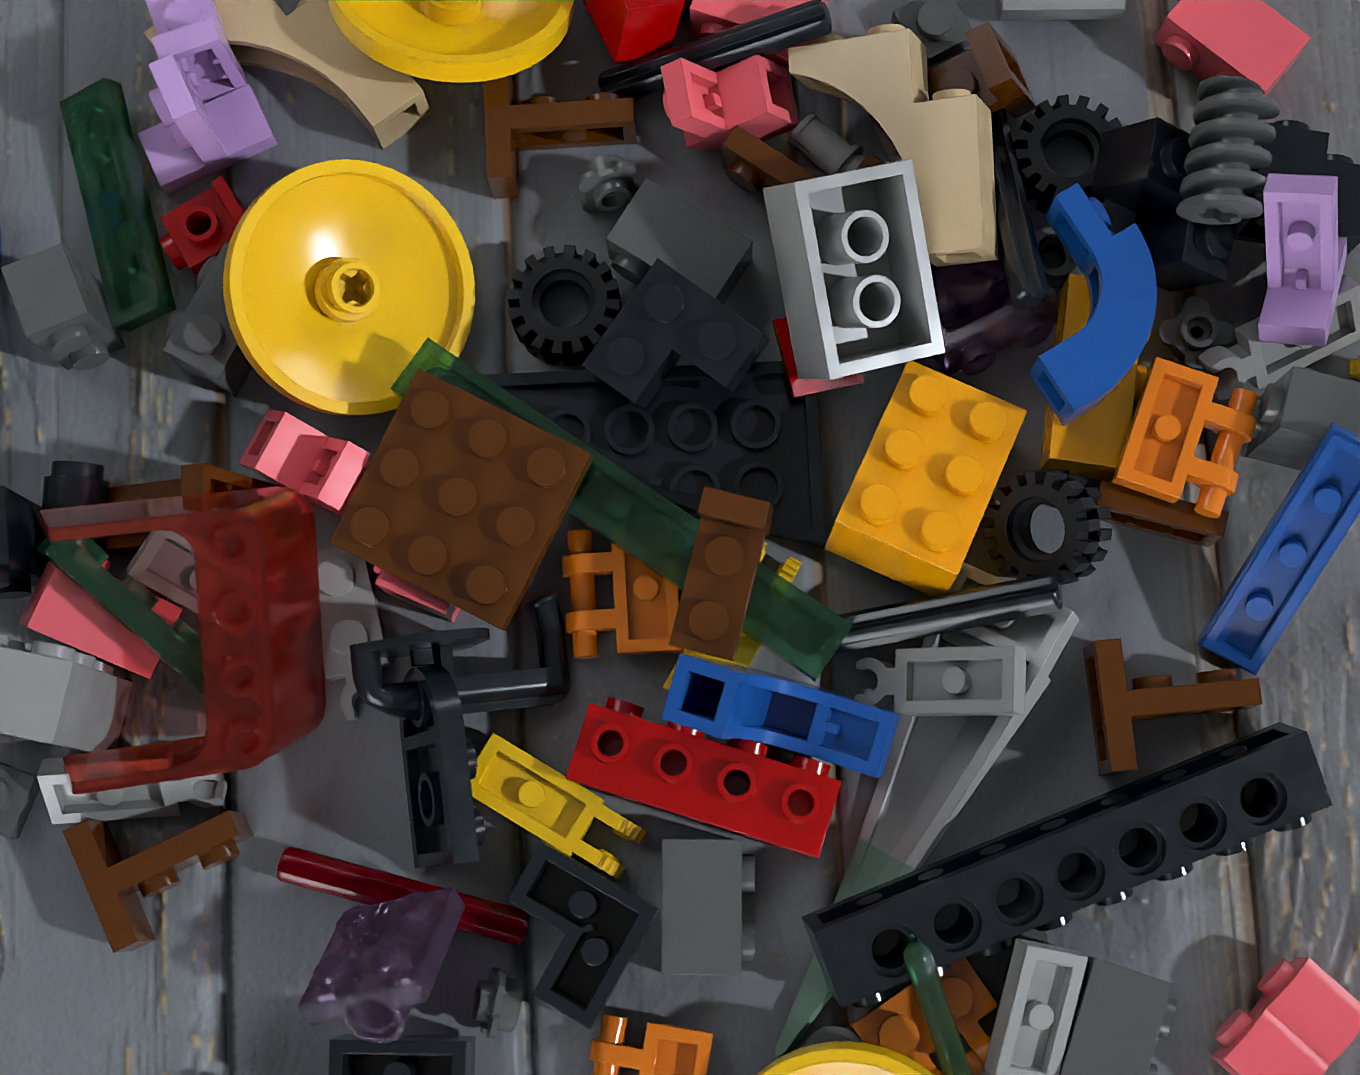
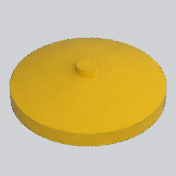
[328,0,575,83]
[223,159,475,416]

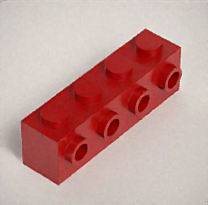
[565,697,842,859]

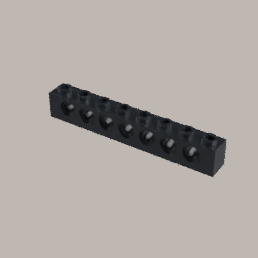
[801,722,1333,1008]

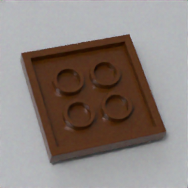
[329,368,594,631]

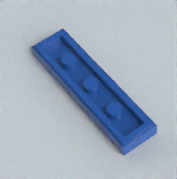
[1197,422,1360,675]

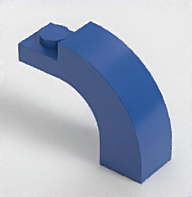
[1029,183,1157,426]
[661,654,901,778]

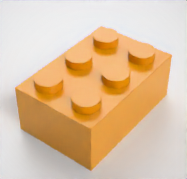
[824,361,1027,596]

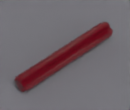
[277,847,530,945]

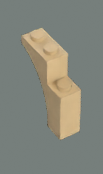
[144,0,432,149]
[788,24,999,267]

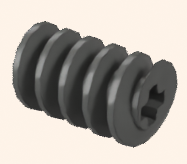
[1176,75,1281,225]

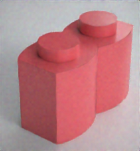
[1212,957,1360,1075]

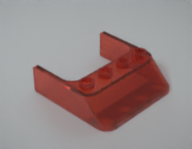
[40,486,326,795]

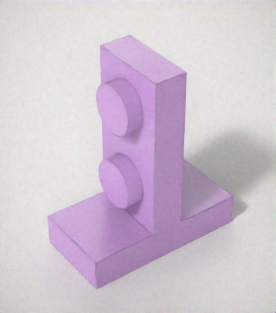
[145,0,247,104]
[137,54,278,194]
[1258,173,1347,347]

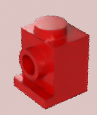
[159,176,245,278]

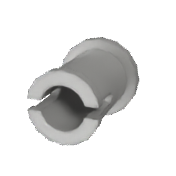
[788,113,865,175]

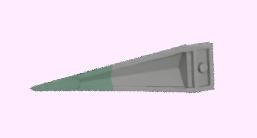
[775,562,1079,1058]

